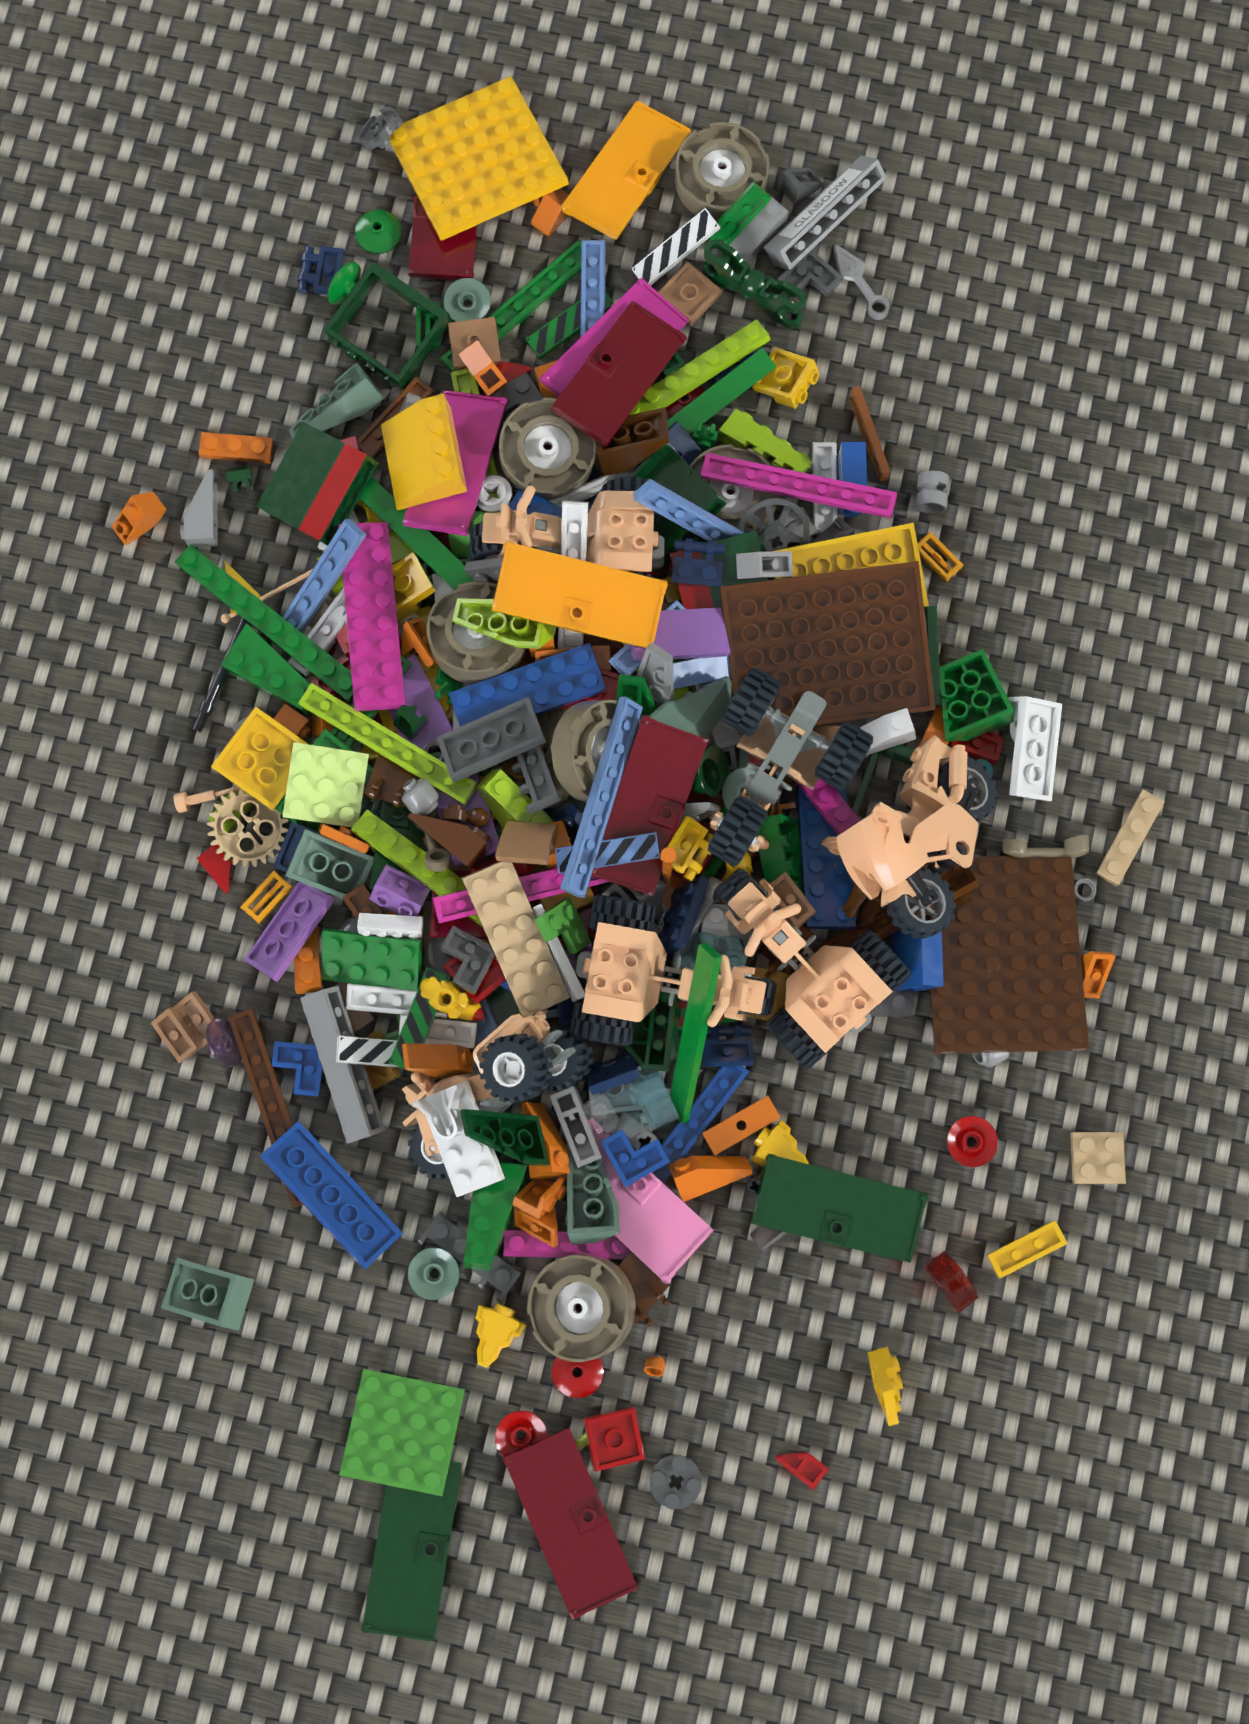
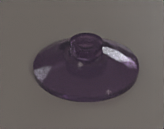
[206,1018,242,1067]

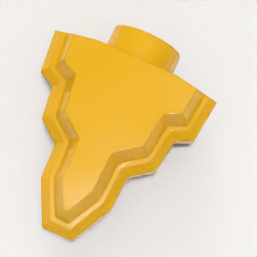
[751,1119,809,1167]
[475,1303,527,1368]

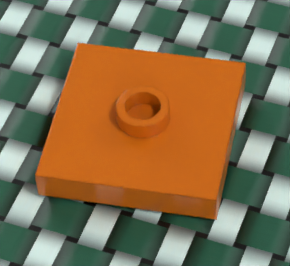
[318,823,370,854]

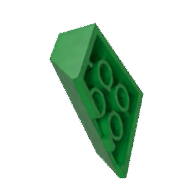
[939,649,1014,741]

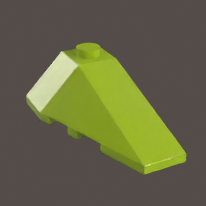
[452,598,556,649]

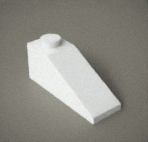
[860,708,916,755]

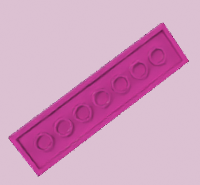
[339,522,405,711]

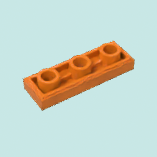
[702,1096,781,1156]

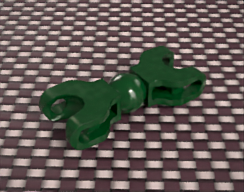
[703,239,806,329]

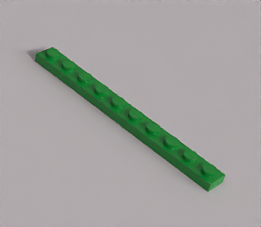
[174,544,354,704]

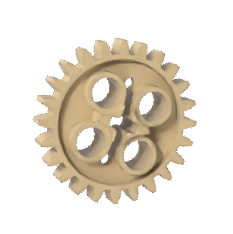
[206,788,288,867]

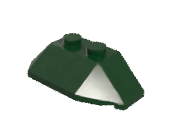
[624,971,682,1072]

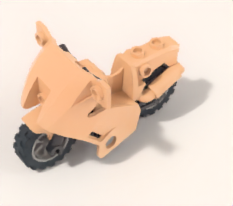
[821,735,998,939]

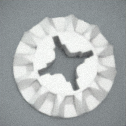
[477,475,513,513]

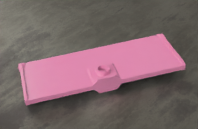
[554,1117,714,1284]

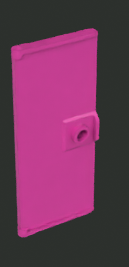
[539,278,689,397]
[403,391,508,536]

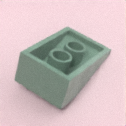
[285,829,374,899]
[161,1258,254,1331]

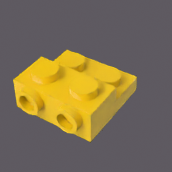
[752,347,819,409]
[392,552,436,622]
[867,1347,903,1426]

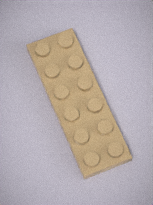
[462,861,570,1018]

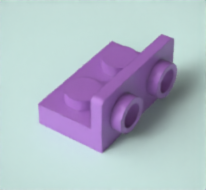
[369,864,431,916]

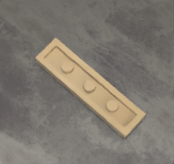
[1095,789,1165,887]

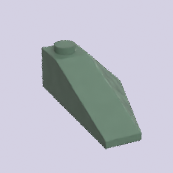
[289,362,384,439]
[649,676,734,739]
[567,1141,620,1245]

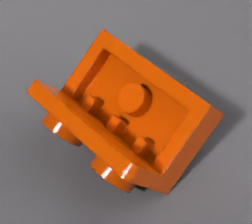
[512,1175,567,1219]

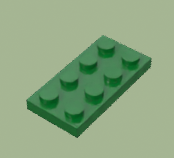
[322,929,422,991]

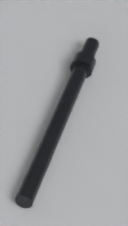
[192,617,249,733]

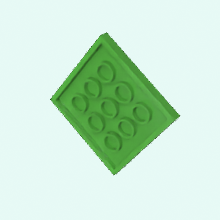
[339,1369,465,1496]

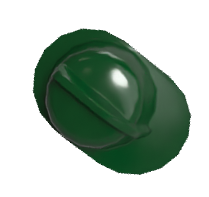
[690,745,729,797]

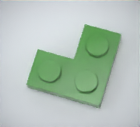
[535,897,591,955]

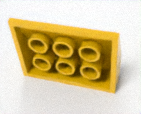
[381,393,467,510]

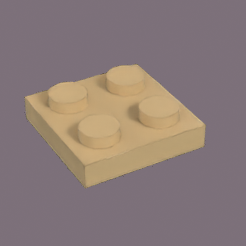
[1070,1132,1126,1184]

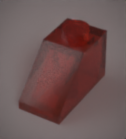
[925,1251,979,1313]

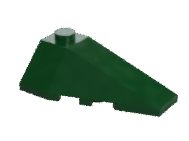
[460,1109,550,1166]

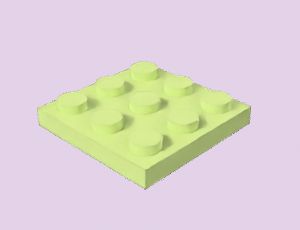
[282,742,369,827]

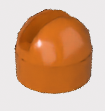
[644,1354,665,1377]

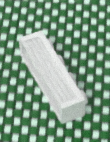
[357,913,424,939]

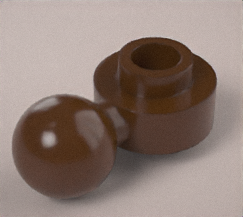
[441,804,489,828]

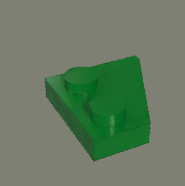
[616,674,658,720]

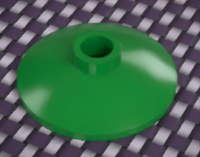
[355,210,402,254]
[327,262,361,305]

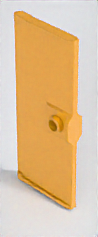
[560,101,691,239]
[492,541,668,648]

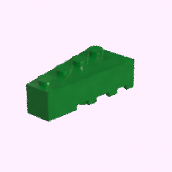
[221,623,313,717]
[756,814,802,892]
[463,1162,529,1271]

